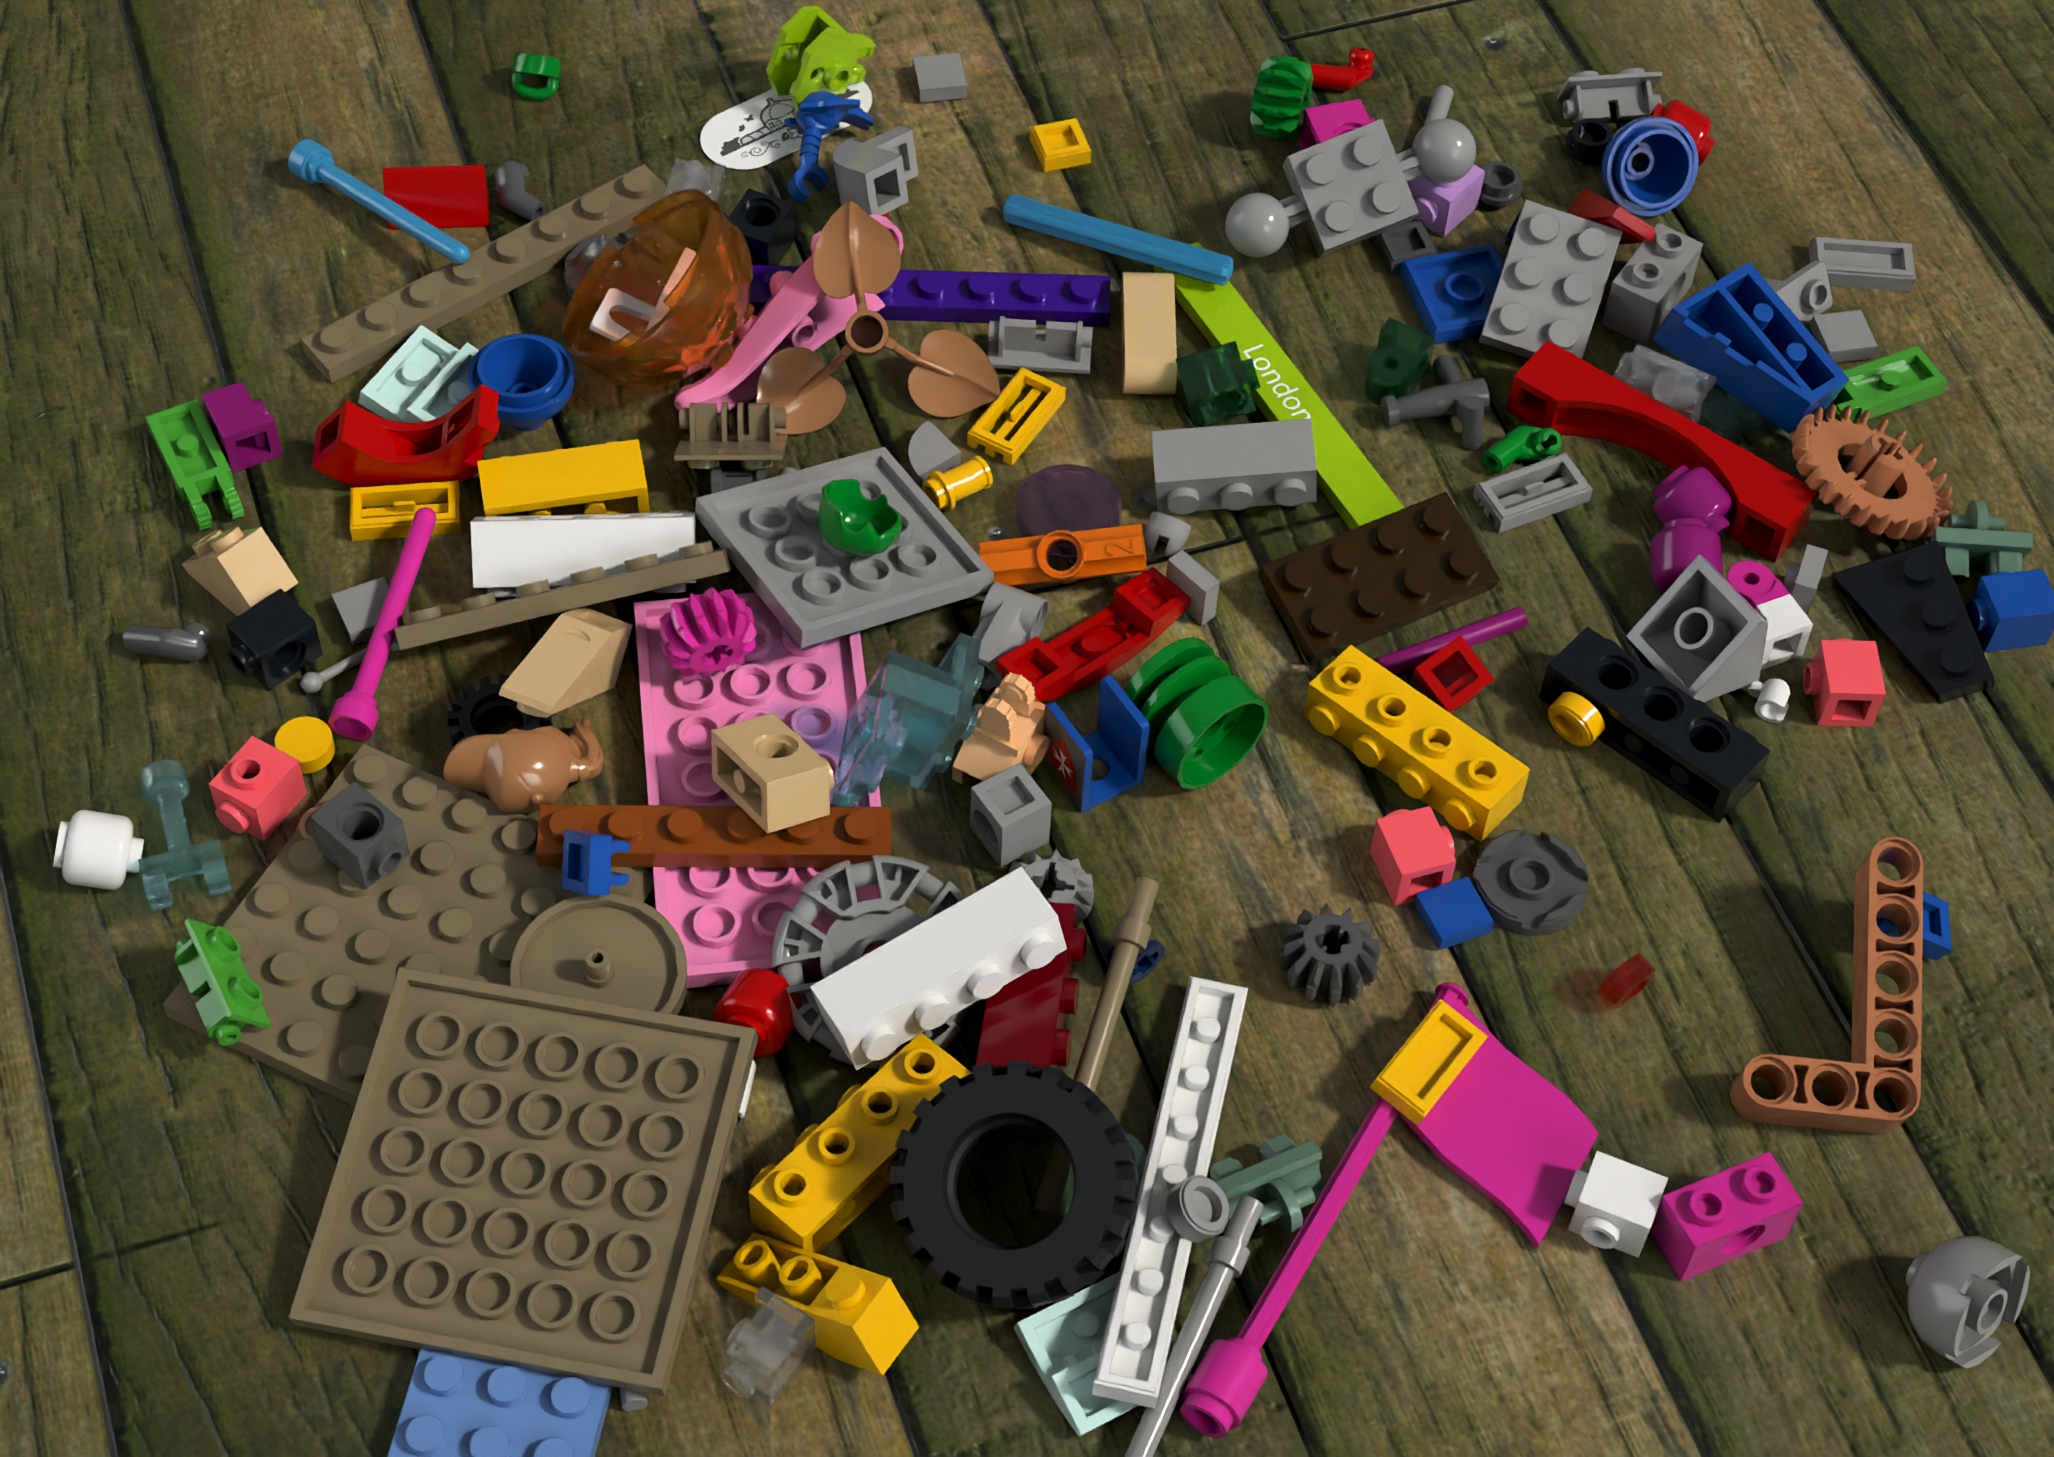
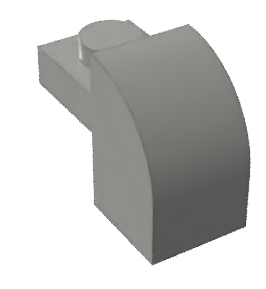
[833,125,919,216]

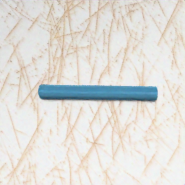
[1002,194,1234,286]

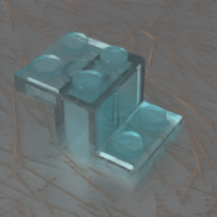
[831,632,984,807]

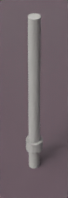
[1124,1195,1264,1457]

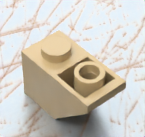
[182,525,299,616]

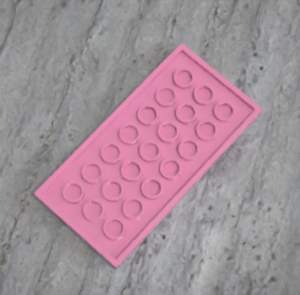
[634,593,882,988]

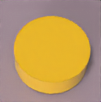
[1548,692,1605,747]
[275,716,335,774]

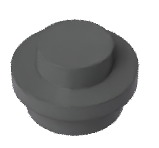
[1479,161,1523,207]

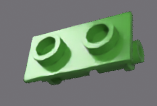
[174,918,272,1046]

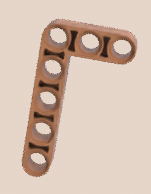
[1730,836,1923,1135]

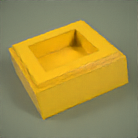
[1030,118,1091,172]

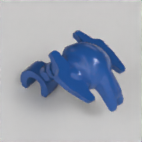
[784,91,874,204]

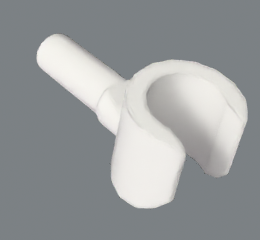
[1740,678,1790,723]

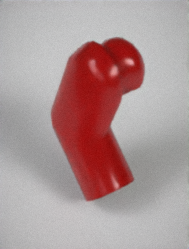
[1310,48,1375,91]

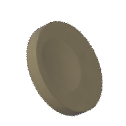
[510,893,688,1015]

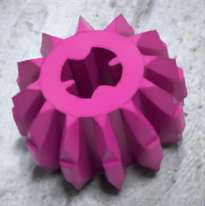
[659,587,757,678]

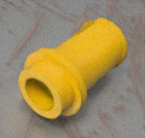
[922,456,993,512]

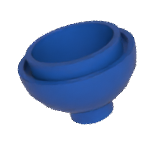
[1601,116,1699,216]
[467,334,575,431]

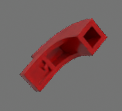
[312,384,500,487]

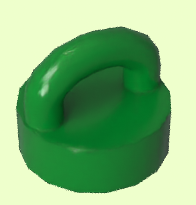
[511,53,562,101]

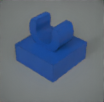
[561,829,630,896]

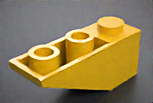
[716,1232,919,1376]

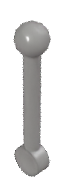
[300,636,400,693]

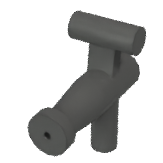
[1381,355,1490,450]

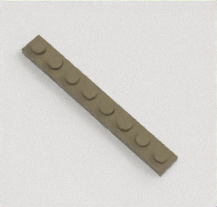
[301,164,674,384]

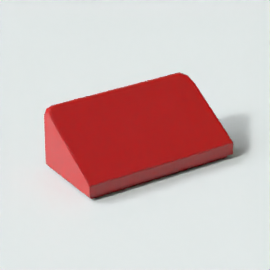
[383,165,490,230]

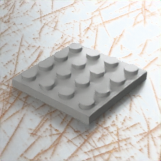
[695,447,995,649]

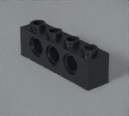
[1539,626,1771,823]

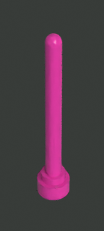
[328,507,436,741]

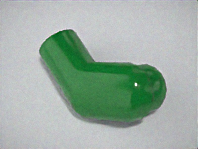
[1482,426,1562,474]

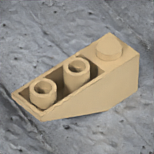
[499,607,633,718]

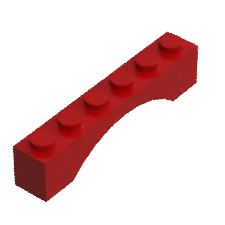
[1506,340,1818,563]

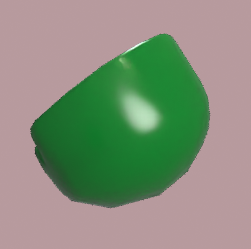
[818,479,902,556]

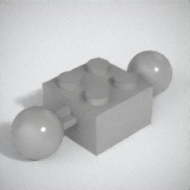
[1225,118,1477,258]

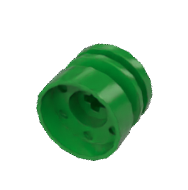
[1124,637,1270,790]

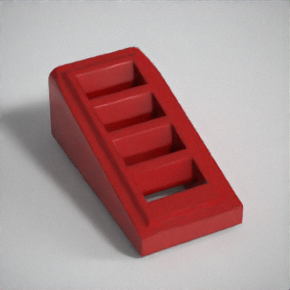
[1567,189,1656,245]

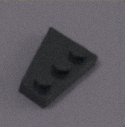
[1832,541,1994,704]

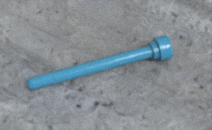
[288,139,470,264]

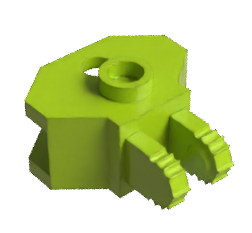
[766,5,876,112]

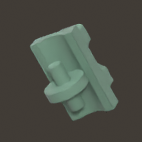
[1921,500,2033,585]
[1209,1134,1325,1233]

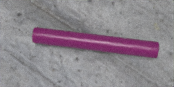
[1374,606,1527,675]

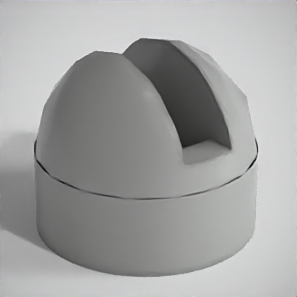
[1144,512,1192,556]

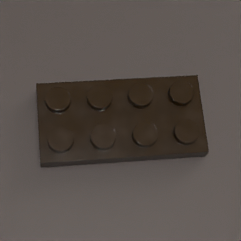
[1258,492,1500,665]

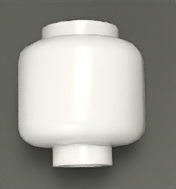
[53,810,144,890]

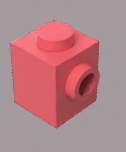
[1803,638,1886,727]
[209,736,307,842]
[1370,806,1456,907]

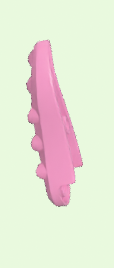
[674,214,904,414]

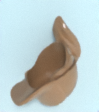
[443,718,604,814]

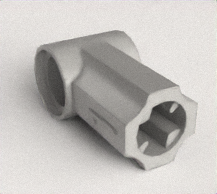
[959,581,1049,691]

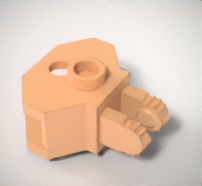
[952,672,1050,784]

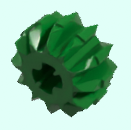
[1250,56,1314,141]

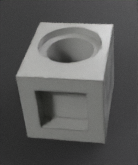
[970,763,1052,868]

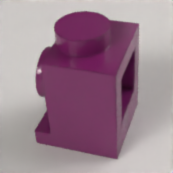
[202,381,283,473]

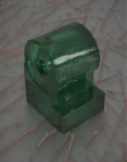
[1364,317,1435,406]

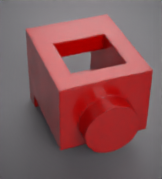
[1411,634,1495,713]

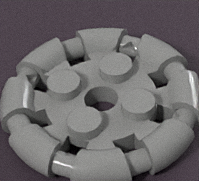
[771,855,982,1069]

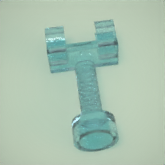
[138,760,233,912]

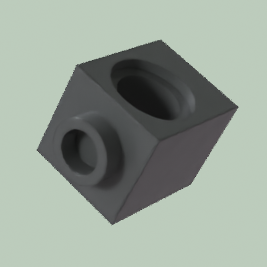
[310,781,410,890]

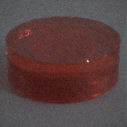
[1596,954,1655,1009]

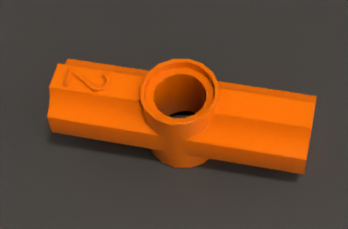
[979,524,1147,587]

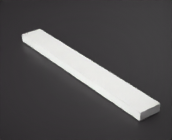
[1092,976,1248,1409]

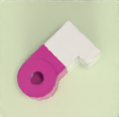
[1726,560,1813,670]

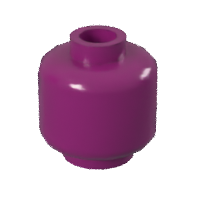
[1653,465,1733,536]
[1650,518,1723,592]

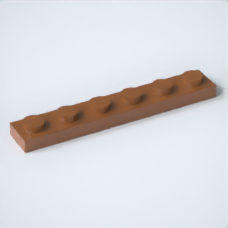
[536,805,891,868]

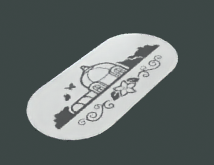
[700,81,872,170]

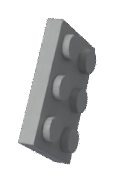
[1478,200,1623,359]

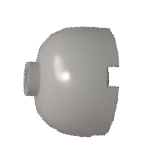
[1906,1236,2030,1369]

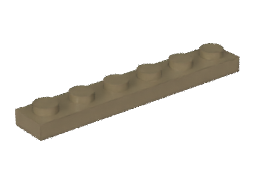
[394,540,731,650]

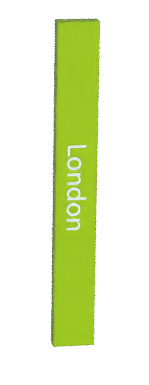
[1154,242,1405,530]

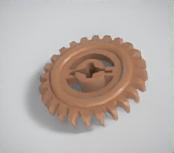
[1792,404,1953,540]

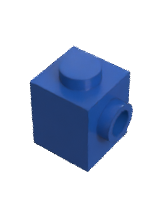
[1966,569,2054,652]

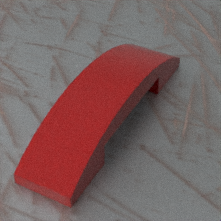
[995,567,1191,701]

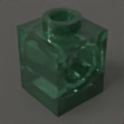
[1176,341,1261,428]

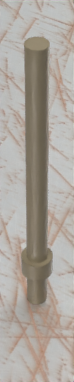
[1032,877,1159,1219]

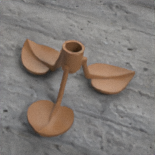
[756,201,1000,435]

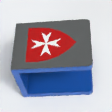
[1041,674,1150,814]

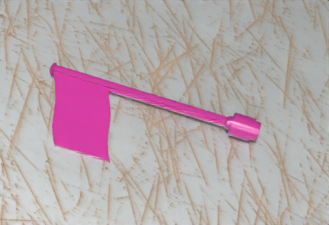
[1180,982,1599,1438]

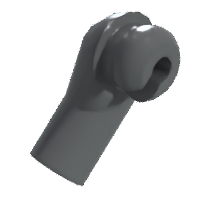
[494,160,547,222]
[123,622,212,662]

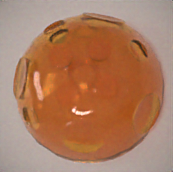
[562,189,754,388]

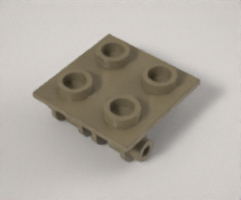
[674,402,788,469]

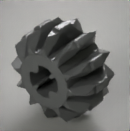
[1279,903,1381,1008]

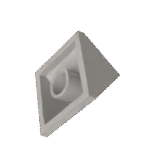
[1626,554,1768,702]

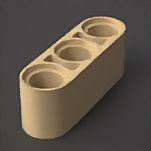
[1120,272,1177,395]

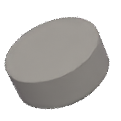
[1166,1175,1230,1243]

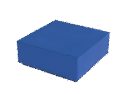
[1413,876,1494,950]

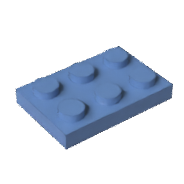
[387,1347,613,1457]

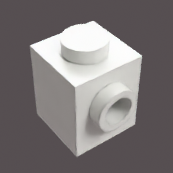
[1564,1151,1668,1258]

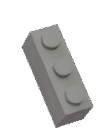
[1151,418,1317,515]

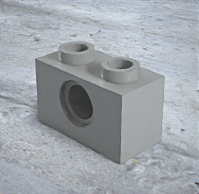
[1601,223,1704,346]

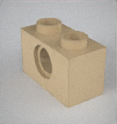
[711,713,834,834]

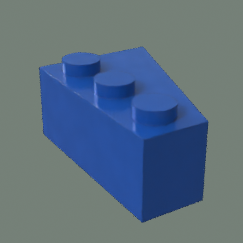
[1653,262,1850,434]

